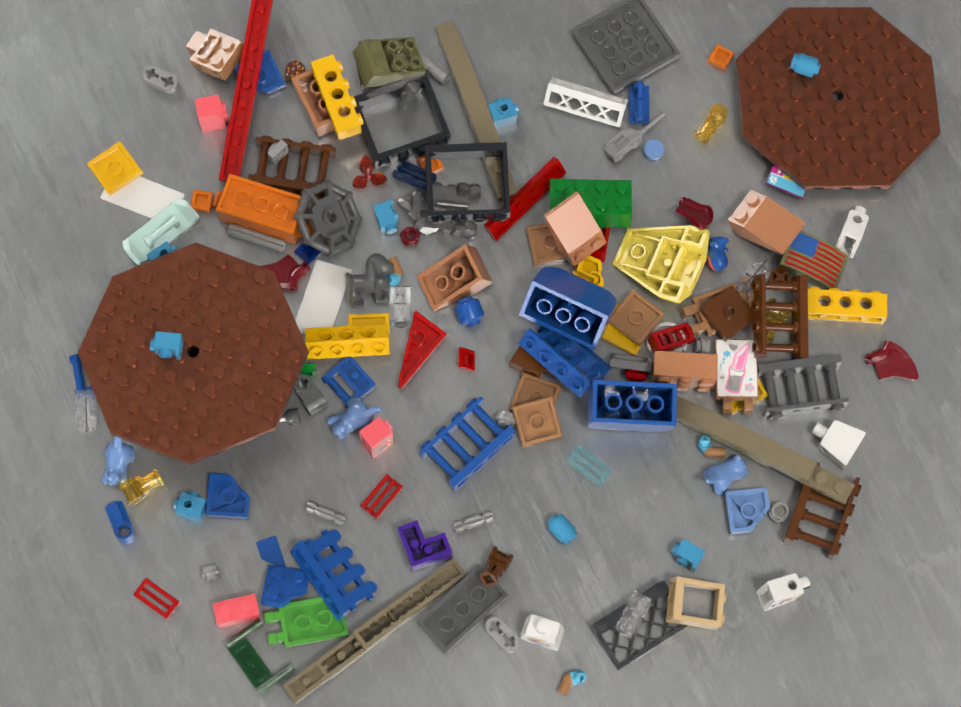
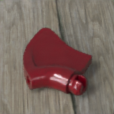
[676,197,714,230]
[261,254,311,292]
[865,340,919,380]

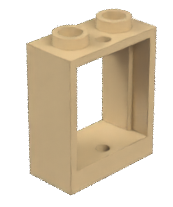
[666,576,727,630]

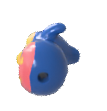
[707,236,729,272]

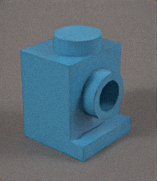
[373,199,399,234]
[150,332,184,360]
[671,539,706,573]

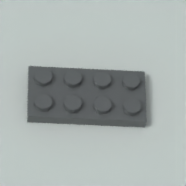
[417,564,508,654]

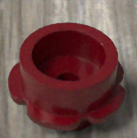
[400,227,420,246]

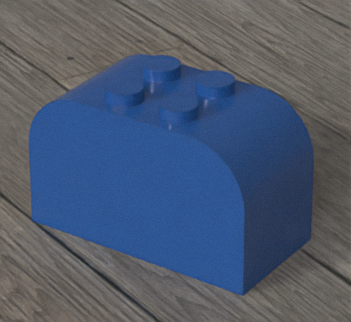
[519,267,617,350]
[587,380,677,432]

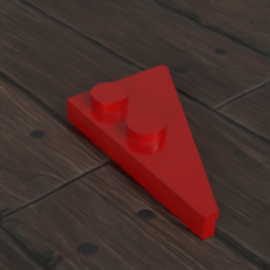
[397,310,447,390]

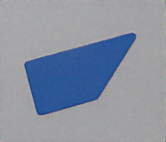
[256,536,286,567]

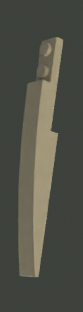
[435,21,517,201]
[676,396,855,505]
[282,558,467,704]

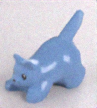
[327,397,382,439]
[102,436,136,487]
[703,454,749,495]

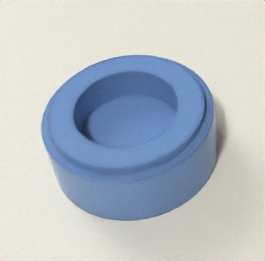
[643,140,664,161]

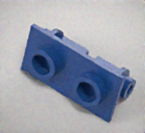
[629,81,649,124]

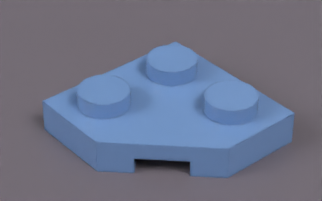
[724,487,770,535]

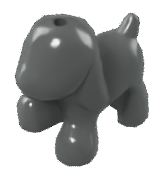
[346,253,394,308]

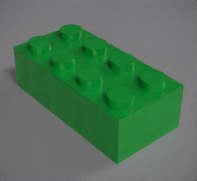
[549,179,632,228]

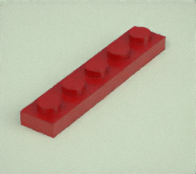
[484,157,566,241]

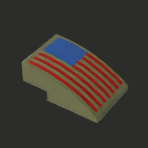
[779,230,849,290]

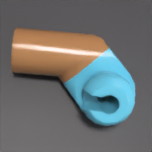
[386,257,403,287]
[697,435,726,458]
[557,670,586,696]

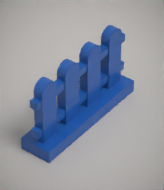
[290,529,377,621]

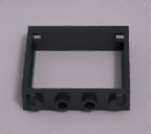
[354,73,451,169]
[424,142,510,224]

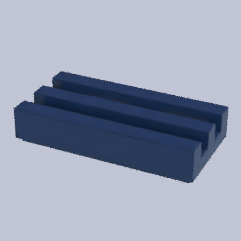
[392,160,437,191]

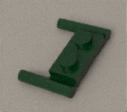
[224,618,296,695]

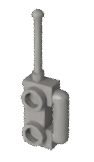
[604,111,666,162]

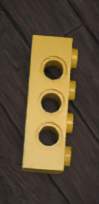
[311,54,364,140]
[808,287,887,324]
[305,323,390,360]

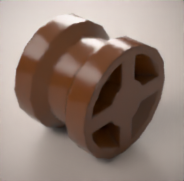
[768,267,791,292]

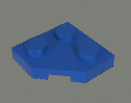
[234,50,286,95]
[205,474,250,519]
[261,565,309,608]

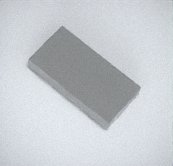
[610,353,652,372]

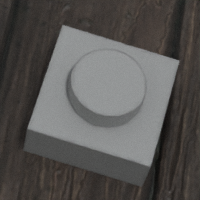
[267,139,289,166]

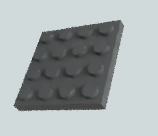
[571,0,681,95]

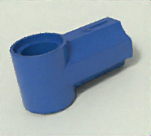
[105,500,136,545]

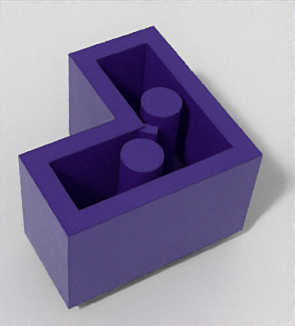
[397,520,452,572]

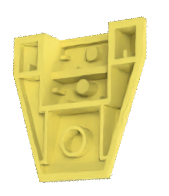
[612,225,710,304]

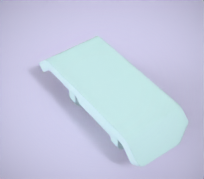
[122,199,199,265]

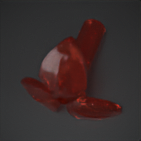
[352,155,387,189]

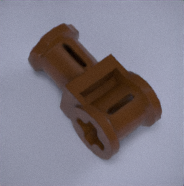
[479,546,514,587]

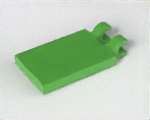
[264,597,349,648]

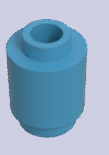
[790,53,821,78]
[547,514,578,545]

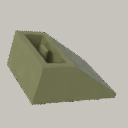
[352,37,426,88]

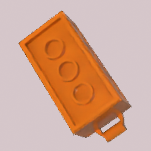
[211,174,313,245]

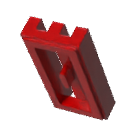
[360,474,404,520]
[133,578,180,620]

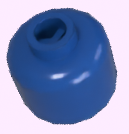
[454,295,484,328]

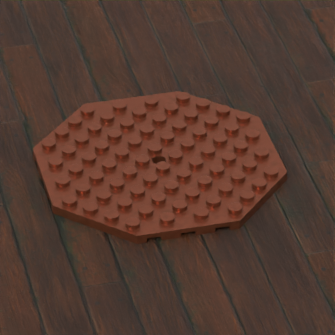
[736,7,941,190]
[78,243,309,465]

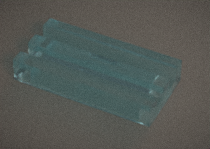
[566,444,612,487]

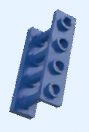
[519,326,612,397]
[420,396,516,492]

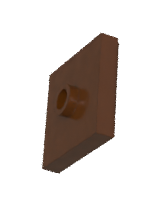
[700,286,754,342]

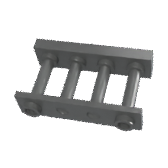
[758,354,849,419]

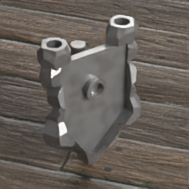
[397,181,481,239]

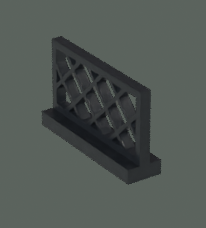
[589,580,688,670]

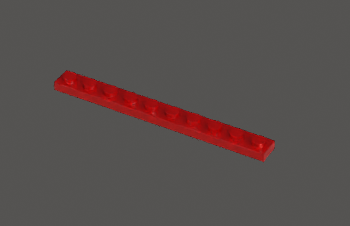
[218,0,273,182]

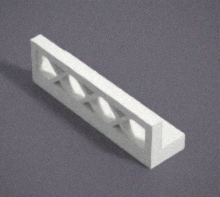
[543,77,629,128]

